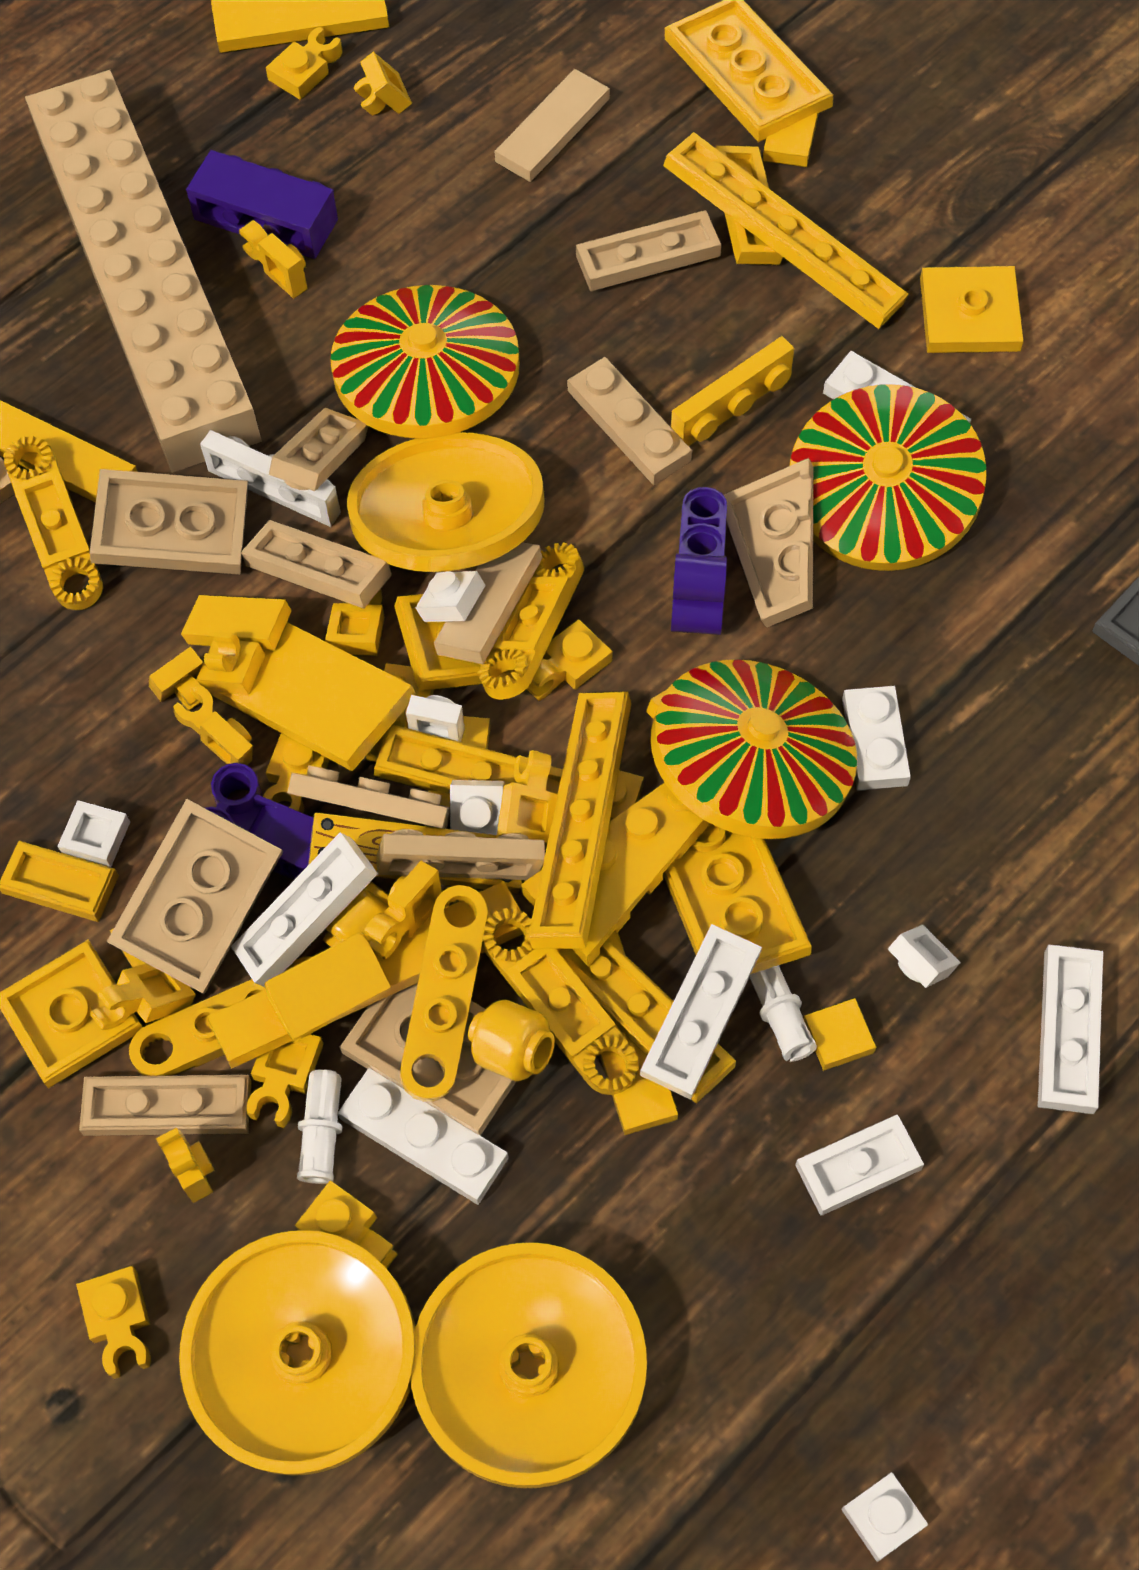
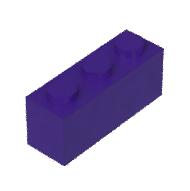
[186,150,338,259]

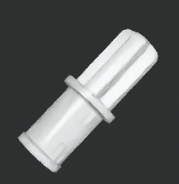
[750,965,817,1062]
[297,1069,343,1184]

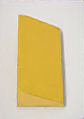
[264,932,391,1043]

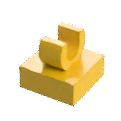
[354,51,412,116]
[196,632,266,695]
[149,647,203,711]

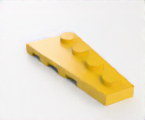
[521,782,711,967]

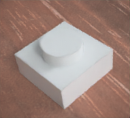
[415,571,486,622]
[406,695,465,742]
[450,780,505,835]
[58,800,130,867]
[888,925,961,988]
[841,1472,928,1562]

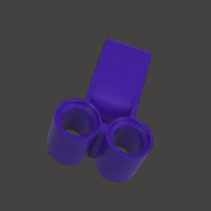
[671,487,727,635]
[205,763,313,880]

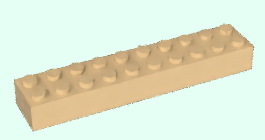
[25,70,262,473]

